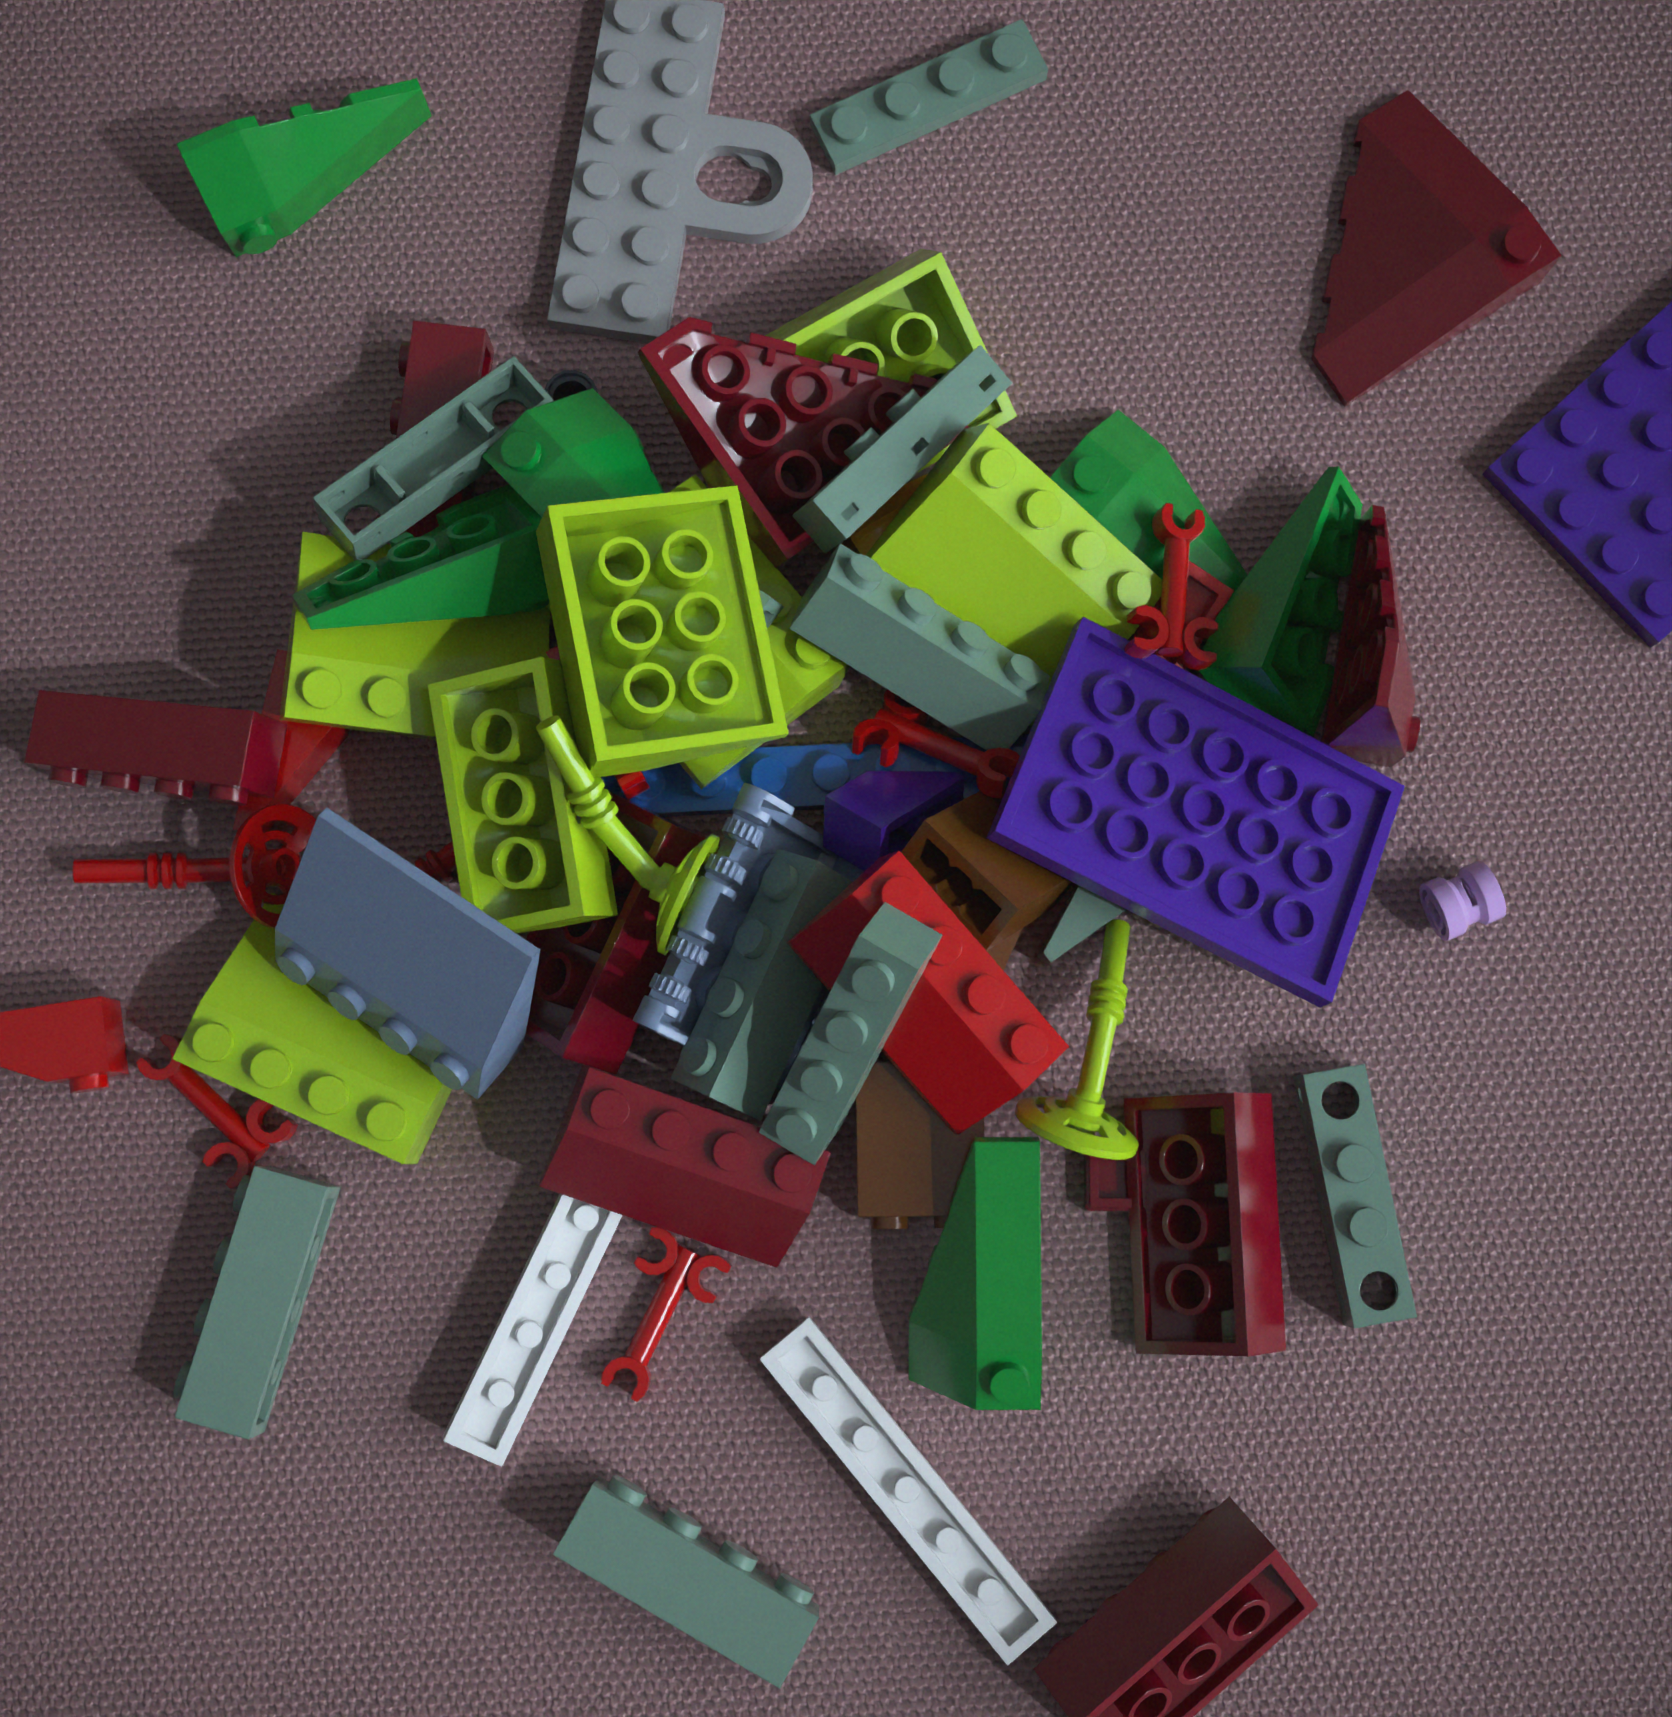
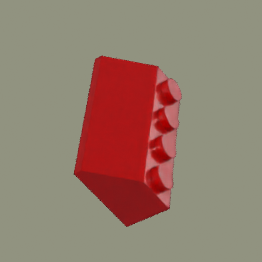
[787,850,1069,1135]

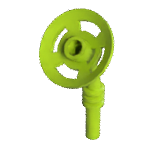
[536,715,720,955]
[1015,919,1139,1160]

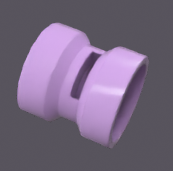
[1419,861,1506,941]

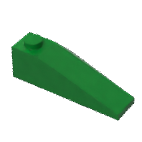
[176,78,432,257]
[482,388,664,517]
[1050,410,1248,602]
[1199,466,1363,737]
[292,484,549,630]
[908,1137,1042,1410]

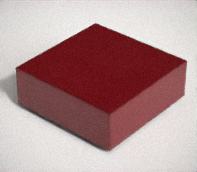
[1084,1148,1149,1211]

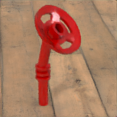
[73,804,316,929]

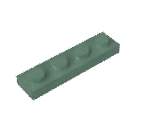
[810,19,1048,175]

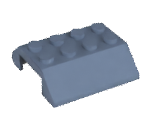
[632,783,864,1091]

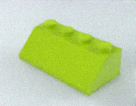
[427,656,618,933]

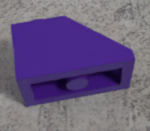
[823,771,965,871]

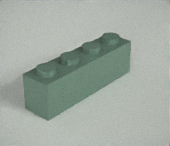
[789,543,1050,750]
[670,848,853,1121]
[759,902,943,1166]
[173,1166,341,1440]
[553,1475,819,1689]

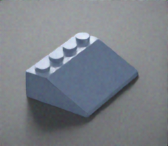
[275,807,540,1100]

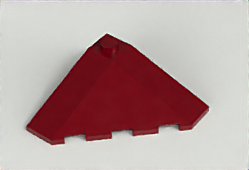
[1311,90,1562,407]
[637,317,969,568]
[1320,505,1420,768]

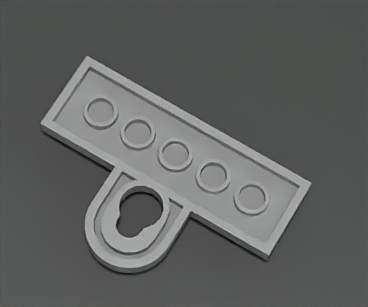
[547,0,813,344]

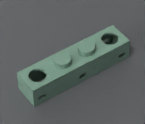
[792,345,1012,553]
[313,356,554,560]
[1293,1064,1417,1329]

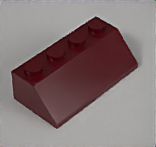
[526,788,721,1074]
[538,1065,831,1268]
[1123,1092,1286,1357]
[1033,1496,1319,1717]

